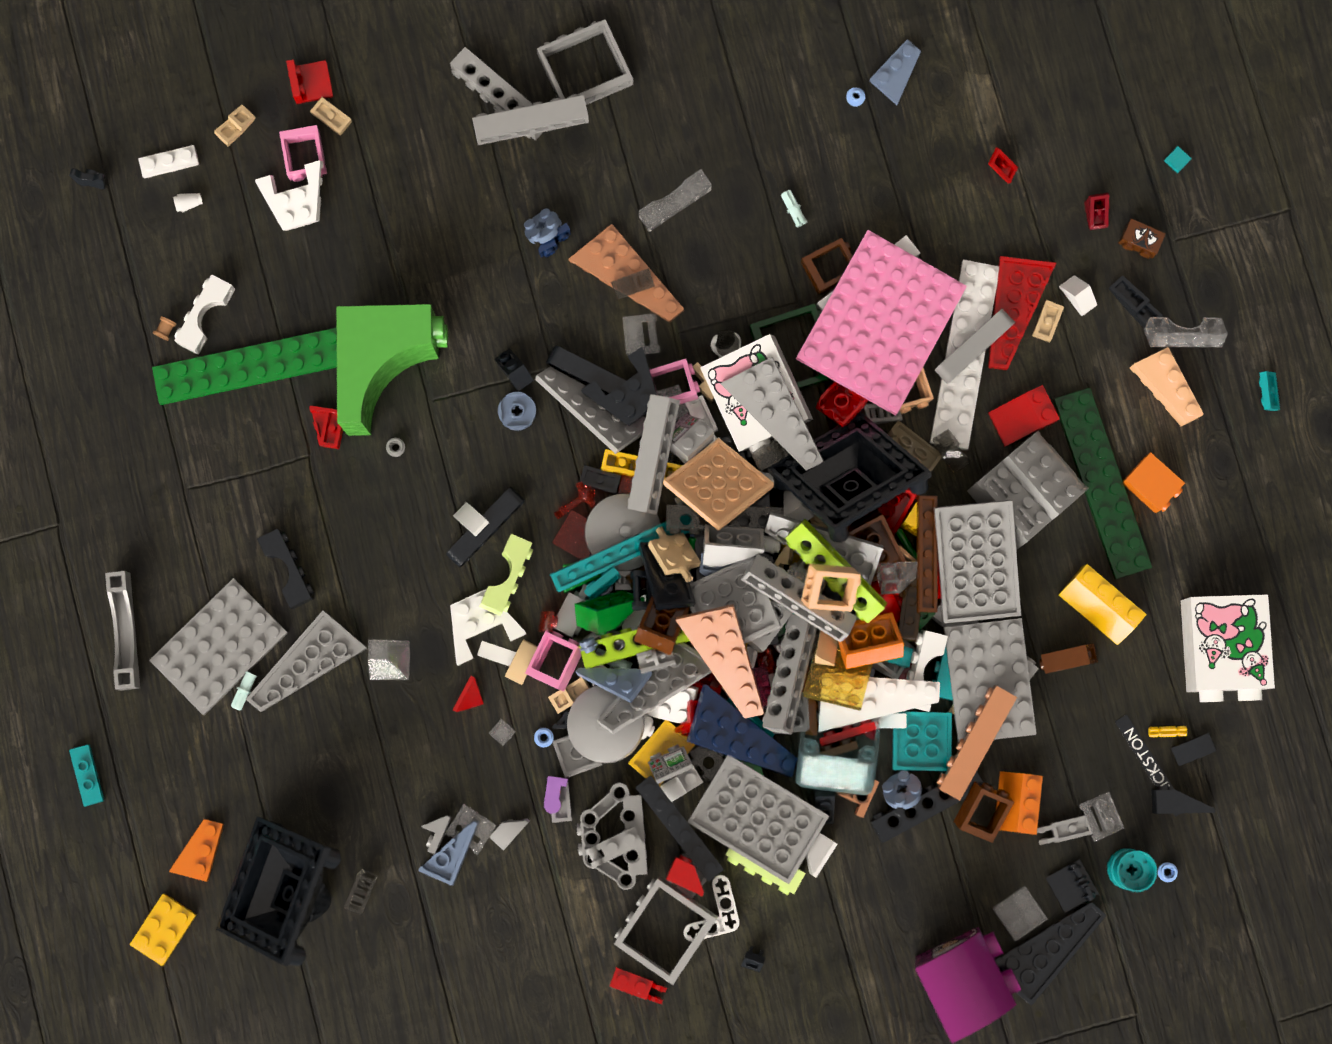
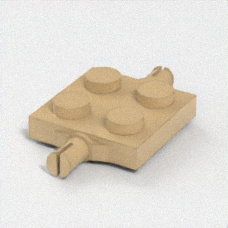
[648,527,701,583]

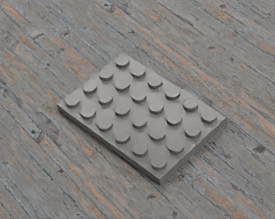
[934,500,1021,624]
[149,578,288,715]
[943,618,1037,742]
[688,756,829,884]

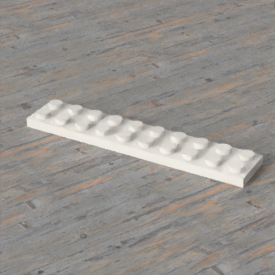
[930,260,999,450]

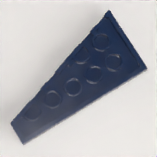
[687,685,797,777]

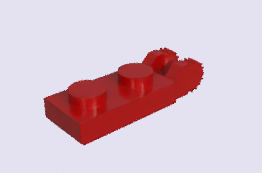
[610,967,667,1004]

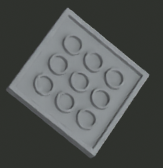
[690,556,782,644]

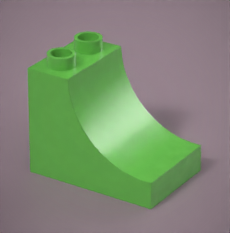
[337,304,448,436]

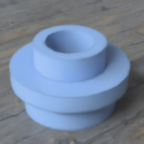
[846,88,865,106]
[534,728,554,747]
[1158,862,1178,882]

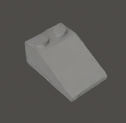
[703,524,764,567]

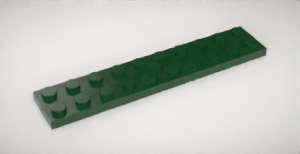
[1053,388,1152,580]

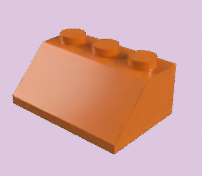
[838,613,904,669]
[996,771,1043,835]

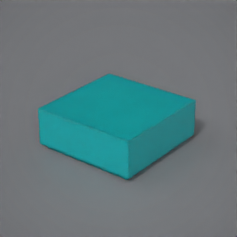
[1164,146,1192,174]

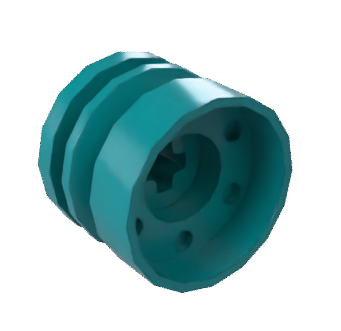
[1107,848,1157,892]

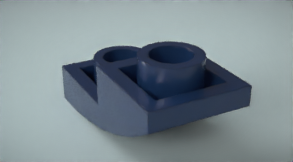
[538,223,571,257]

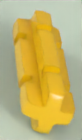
[1148,726,1187,737]

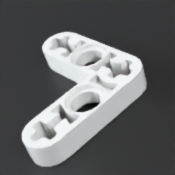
[684,875,739,941]

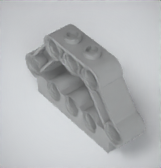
[577,783,647,890]

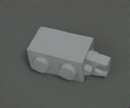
[551,584,589,638]

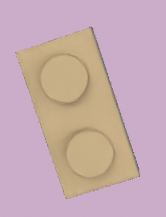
[310,97,352,136]
[1032,300,1064,343]

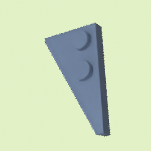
[575,668,652,703]
[418,820,479,886]

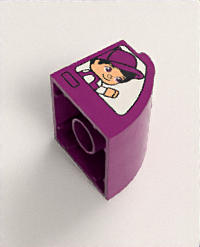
[915,926,1022,1043]

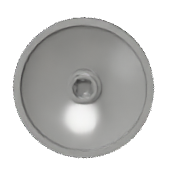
[585,494,660,571]
[567,686,645,763]

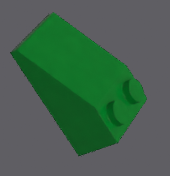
[575,590,645,635]

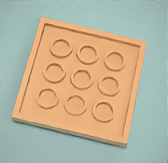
[664,438,774,531]

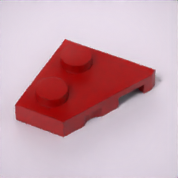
[309,406,343,449]

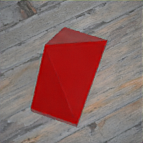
[988,148,1018,184]
[453,676,484,713]

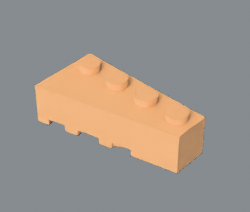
[1130,347,1204,426]

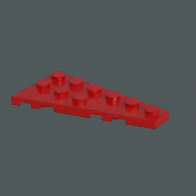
[988,256,1056,370]

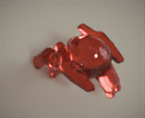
[554,481,595,519]
[757,645,791,675]

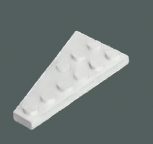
[818,674,940,732]

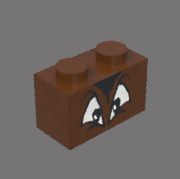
[1118,219,1166,259]

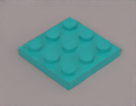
[892,712,952,771]

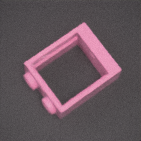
[279,125,327,182]
[650,359,700,405]
[525,631,581,692]

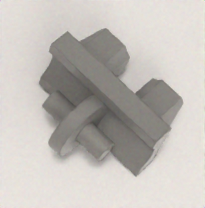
[636,649,676,674]

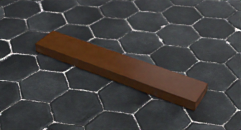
[917,495,938,613]

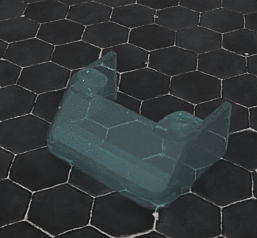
[795,729,880,795]

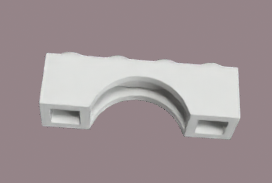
[174,275,235,355]
[906,630,948,712]

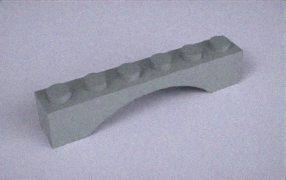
[105,571,140,690]

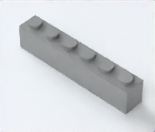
[472,94,589,145]
[627,394,680,515]

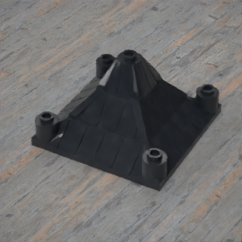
[767,412,931,543]
[216,816,341,966]

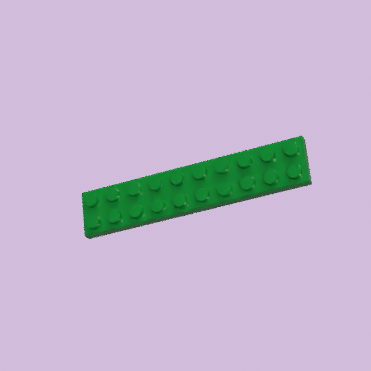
[152,328,337,405]

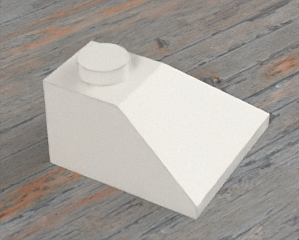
[806,833,837,877]

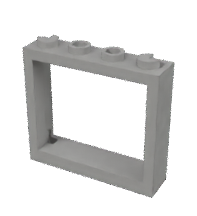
[537,19,633,105]
[614,876,718,985]

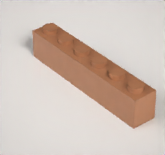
[937,685,1017,800]

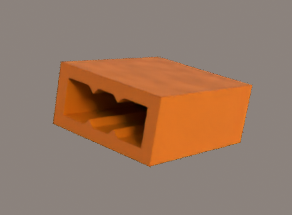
[1123,452,1185,513]

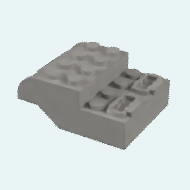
[967,431,1089,549]

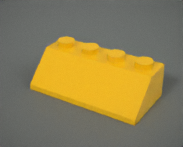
[1058,564,1147,645]

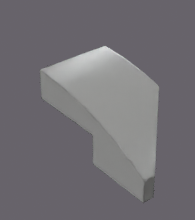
[489,819,530,850]

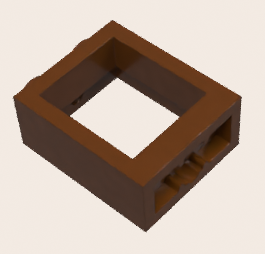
[801,238,852,295]
[953,781,1014,843]

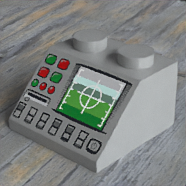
[670,414,714,463]
[648,745,694,784]

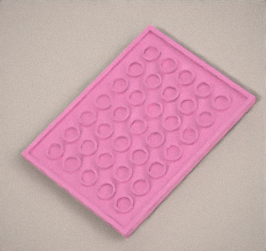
[796,230,967,416]

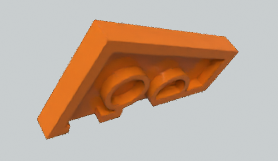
[169,819,224,882]

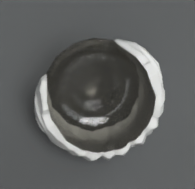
[711,329,741,357]

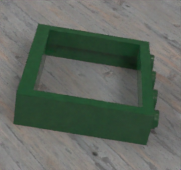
[749,304,832,390]

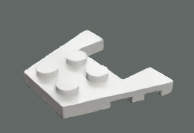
[255,161,323,231]
[450,589,526,666]

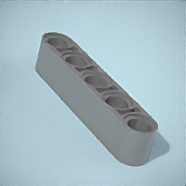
[935,309,1015,384]

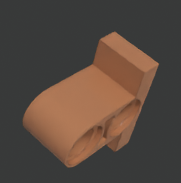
[834,779,879,818]

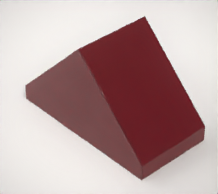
[1084,193,1109,230]

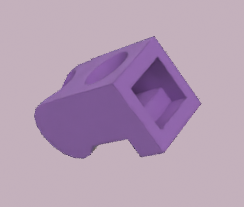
[544,776,568,813]

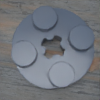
[524,208,562,244]
[498,392,536,431]
[882,770,922,809]

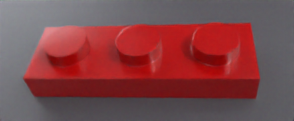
[819,719,880,746]

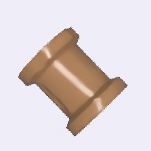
[153,316,177,341]

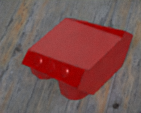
[816,382,868,427]

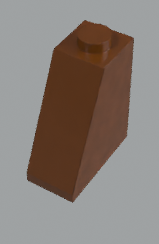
[1039,644,1098,674]

